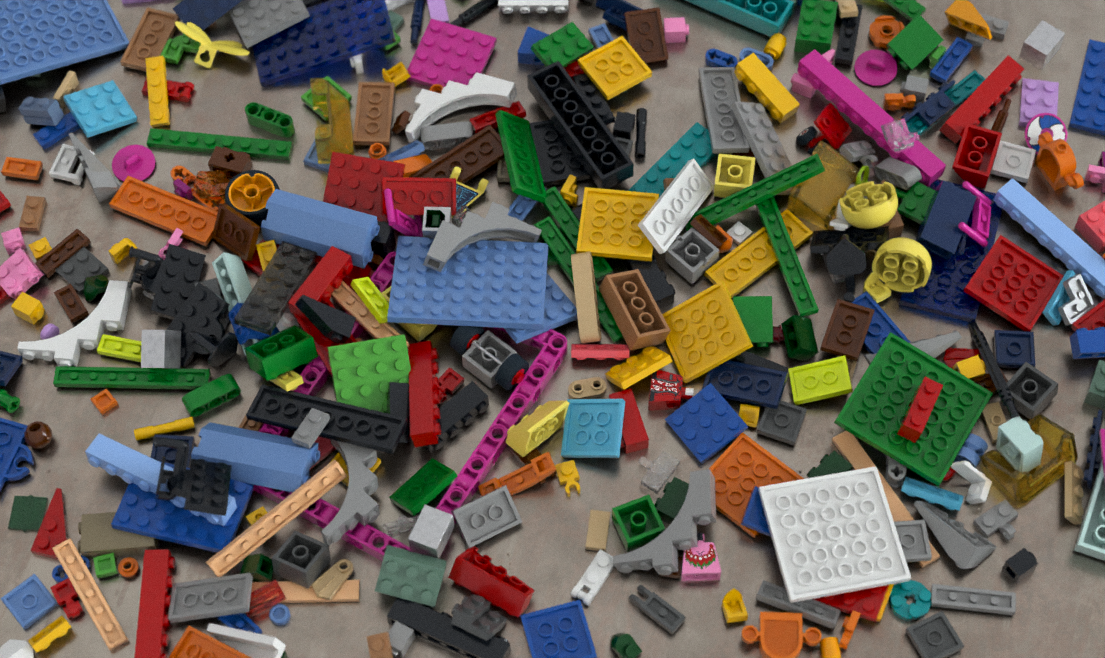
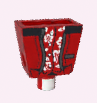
[648,370,694,411]

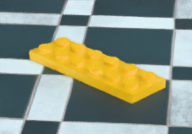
[705,209,813,299]

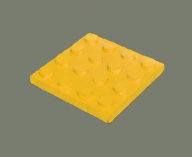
[576,187,659,261]
[662,280,753,383]

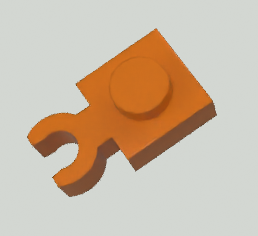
[883,93,916,111]
[839,610,861,650]

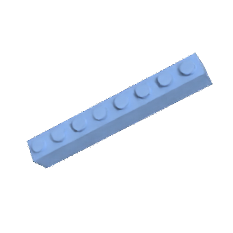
[993,178,1105,299]
[85,433,237,526]

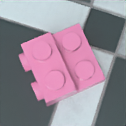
[0,248,44,300]

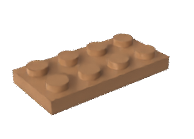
[120,7,181,72]
[353,82,395,146]

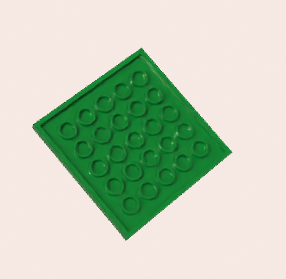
[834,332,993,486]

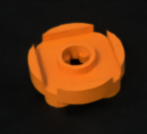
[869,15,905,48]

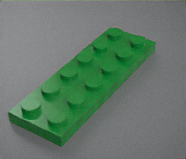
[495,110,547,203]

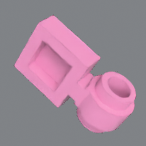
[157,228,183,260]

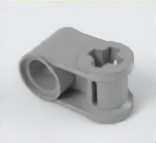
[885,456,907,489]

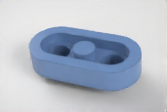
[739,48,774,70]

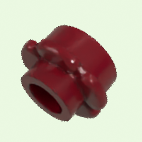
[773,325,784,344]

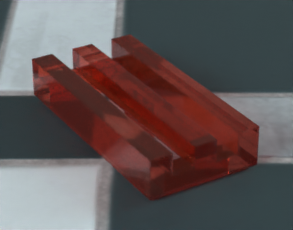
[246,580,286,618]

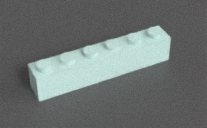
[212,252,261,356]

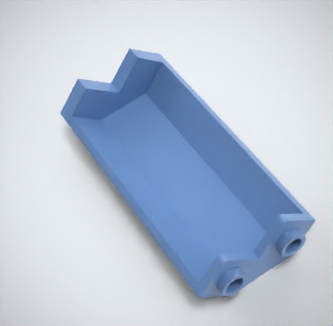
[261,189,380,268]
[191,422,320,492]

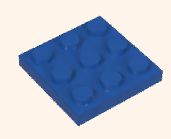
[665,383,748,464]
[520,600,597,658]

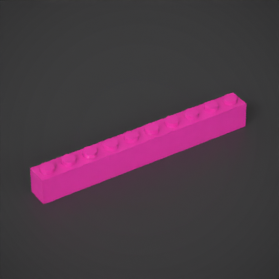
[797,49,946,187]

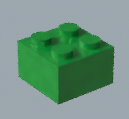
[612,494,665,553]

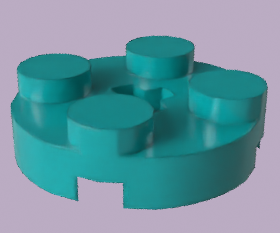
[889,580,931,621]

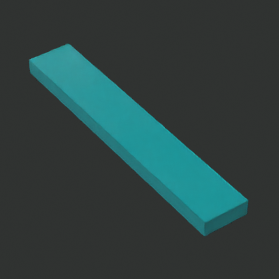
[902,70,985,139]

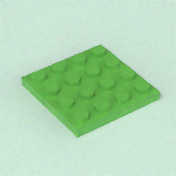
[327,334,411,413]

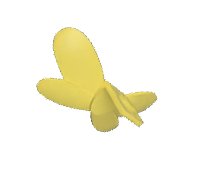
[175,21,250,68]

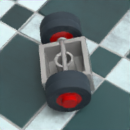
[450,326,529,391]

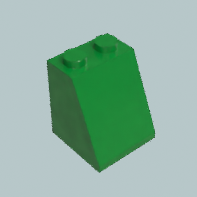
[886,14,944,71]
[732,296,773,347]

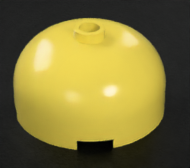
[839,181,898,229]
[872,237,932,292]

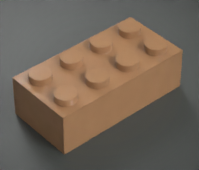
[598,269,671,351]

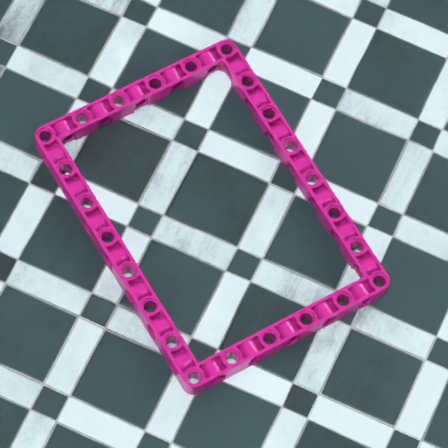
[254,251,567,561]

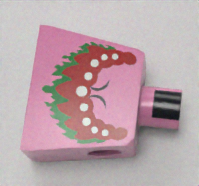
[681,533,721,581]

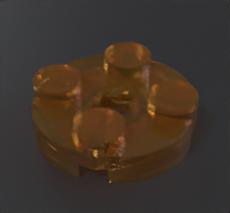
[194,170,230,201]

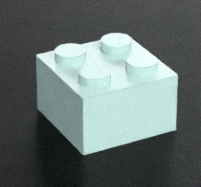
[996,417,1044,476]

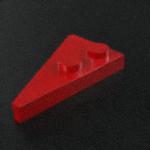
[30,488,68,560]

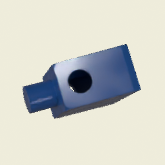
[517,27,549,66]

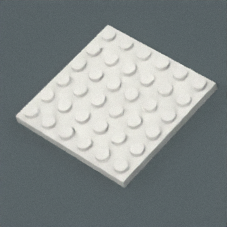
[758,466,911,603]

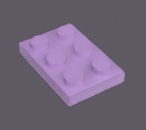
[1019,78,1059,127]

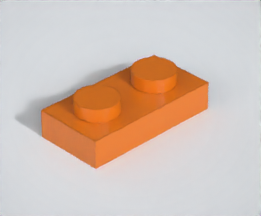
[1,157,43,180]

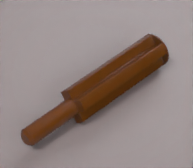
[991,99,1012,133]

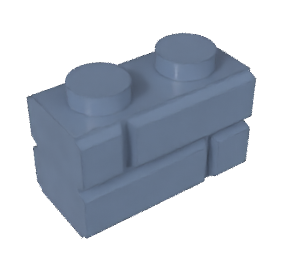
[19,97,64,126]

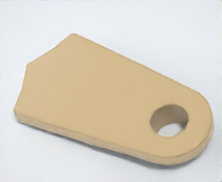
[311,559,354,600]

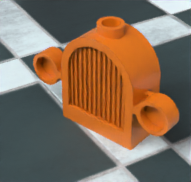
[1035,132,1084,191]
[741,612,822,658]

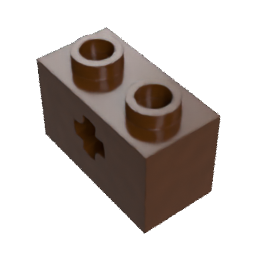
[208,146,253,179]

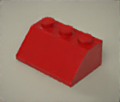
[952,123,1002,189]

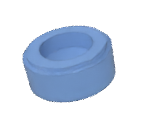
[269,604,290,626]

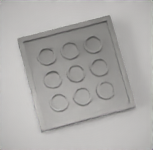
[229,0,310,48]

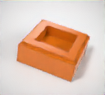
[90,388,118,415]

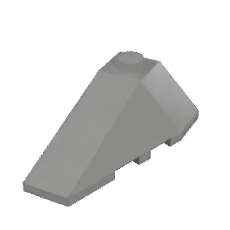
[69,133,120,202]
[914,500,996,569]

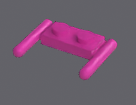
[958,181,992,247]
[384,188,423,237]

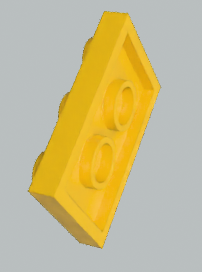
[605,346,673,390]

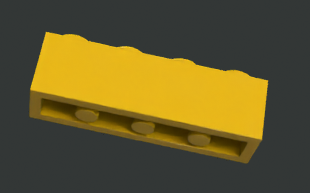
[734,53,800,124]

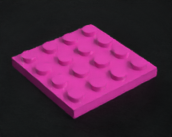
[407,18,497,87]

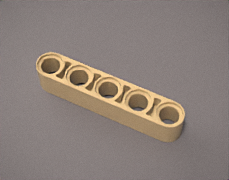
[571,251,601,344]

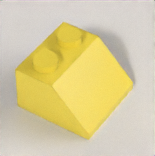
[714,154,755,198]

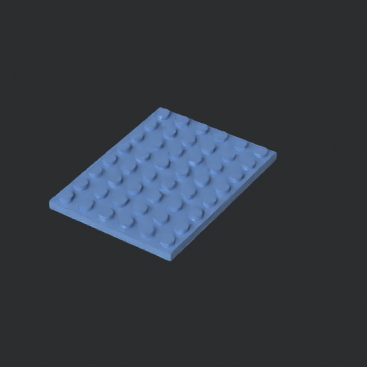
[0,0,130,85]
[387,236,548,330]

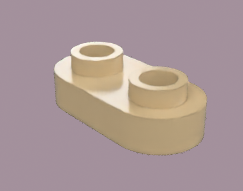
[568,377,607,399]

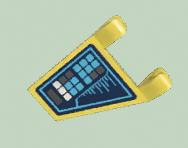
[450,167,488,219]

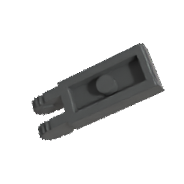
[628,585,686,635]

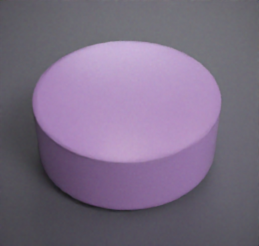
[40,323,59,340]

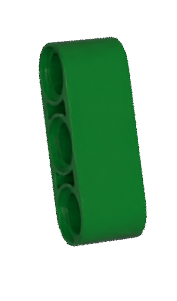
[245,102,295,138]
[182,374,241,417]

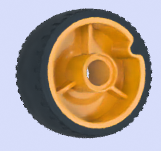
[225,170,280,227]

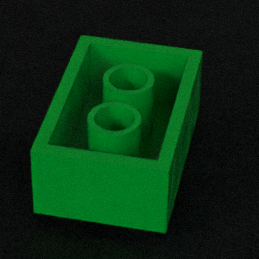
[794,0,838,55]
[244,325,318,381]

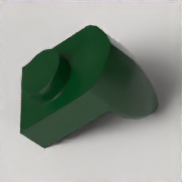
[83,274,109,301]
[610,633,642,658]

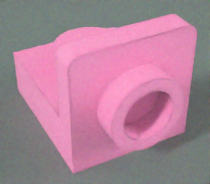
[1084,164,1105,193]
[1,227,27,255]

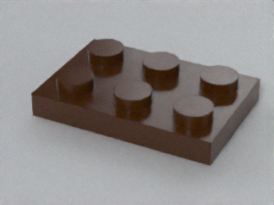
[624,7,669,64]
[212,203,260,262]
[820,299,874,362]

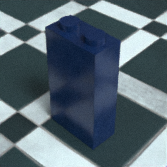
[915,180,977,260]

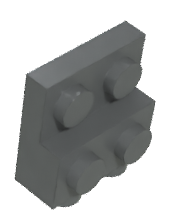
[451,594,507,641]

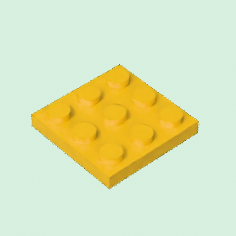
[578,36,652,100]

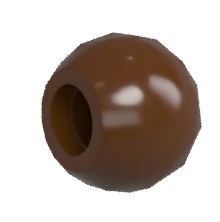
[24,421,52,449]

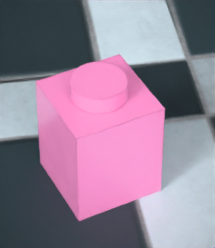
[663,17,689,43]

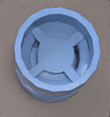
[953,433,988,468]

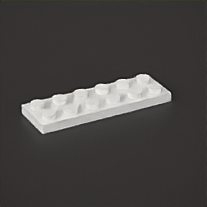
[638,158,714,254]

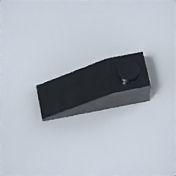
[295,295,356,344]
[387,382,410,443]

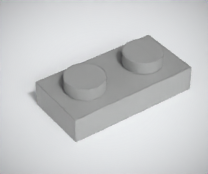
[292,408,330,449]

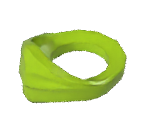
[855,165,869,185]

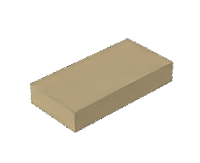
[586,510,611,552]

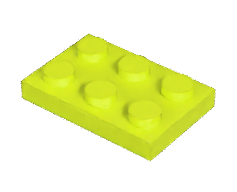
[788,356,853,405]

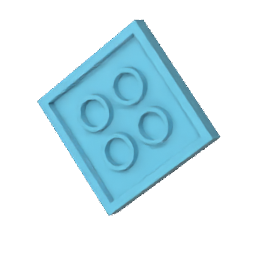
[63,80,137,138]
[561,399,625,458]

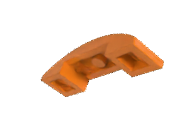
[478,452,556,496]

